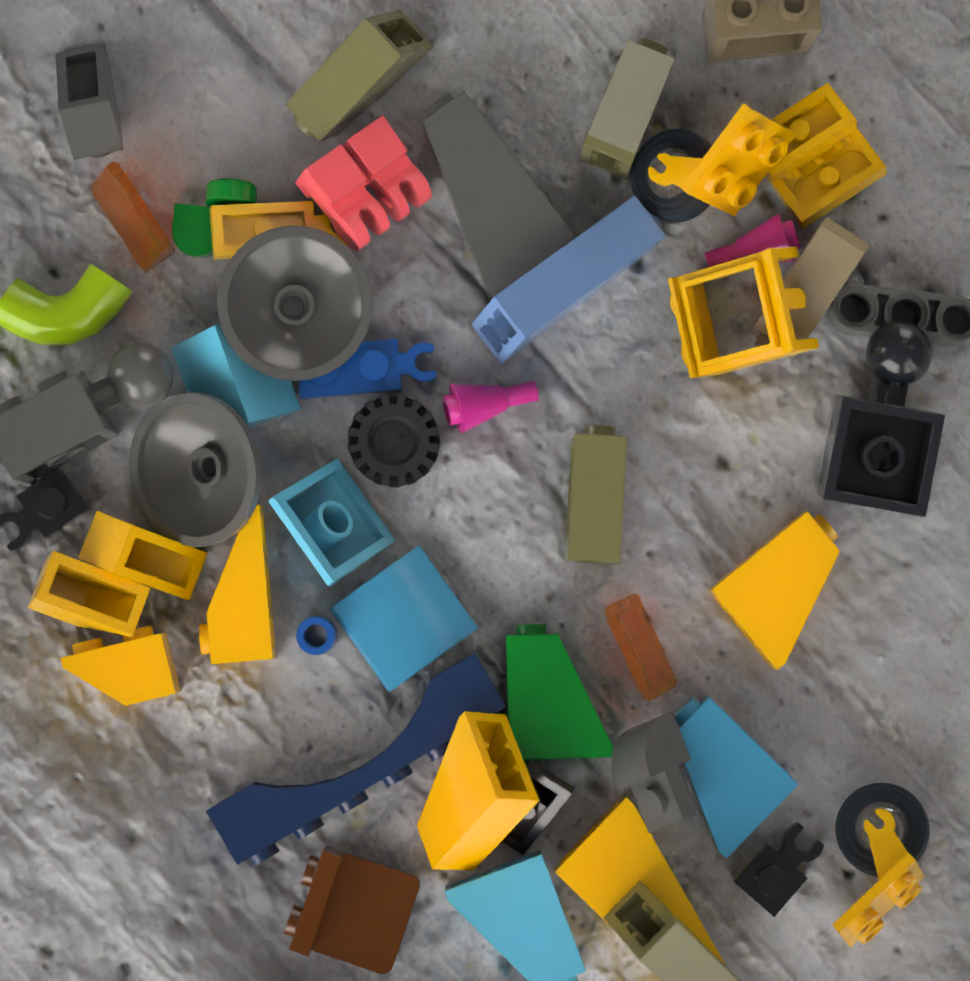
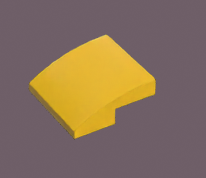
[766,82,887,229]

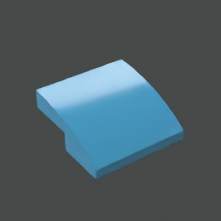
[330,545,478,692]

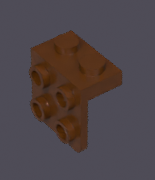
[284,845,420,974]

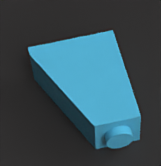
[444,850,586,981]

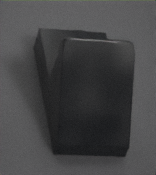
[501,760,575,855]

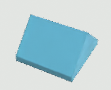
[171,324,302,428]
[268,458,396,587]

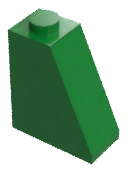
[506,624,613,760]

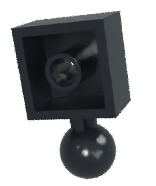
[817,320,945,517]

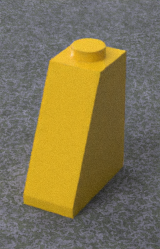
[708,511,840,670]
[417,711,539,871]

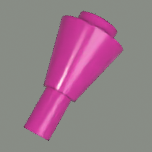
[704,213,801,267]
[442,381,539,433]

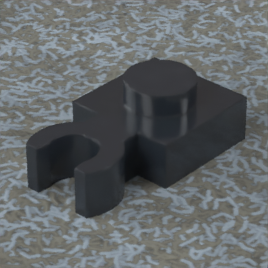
[0,467,90,551]
[734,822,824,917]

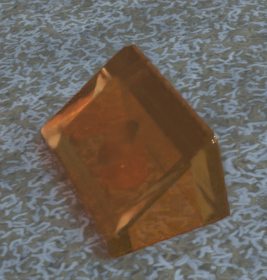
[91,161,176,271]
[602,594,677,701]

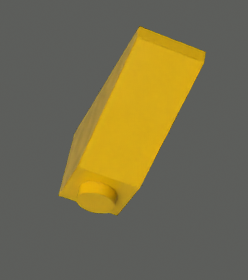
[199,504,276,664]

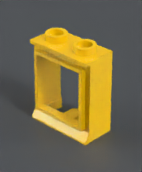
[668,247,820,378]

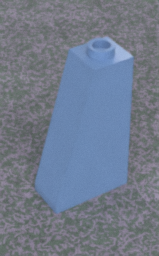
[471,195,666,365]

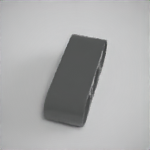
[827,284,970,347]

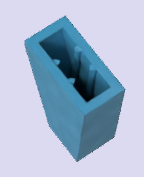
[674,696,799,859]

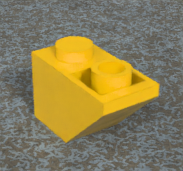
[60,625,181,706]

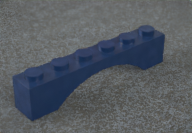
[206,653,506,867]

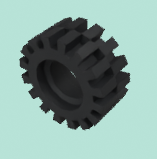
[347,394,440,488]

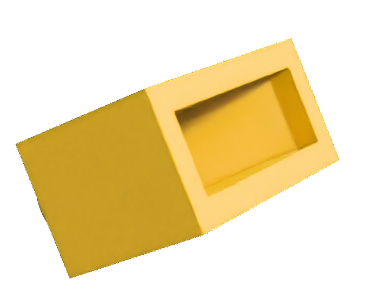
[78,511,208,600]
[27,551,150,637]

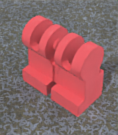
[295,115,432,251]

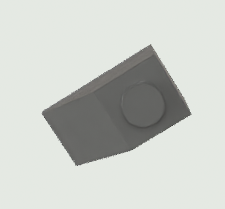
[55,43,124,160]

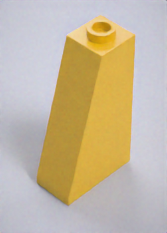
[553,794,726,965]

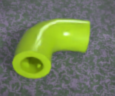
[0,263,133,345]

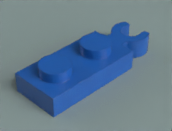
[298,339,437,400]

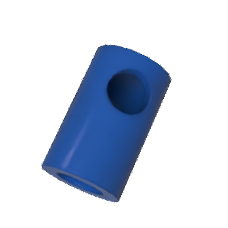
[296,616,338,655]

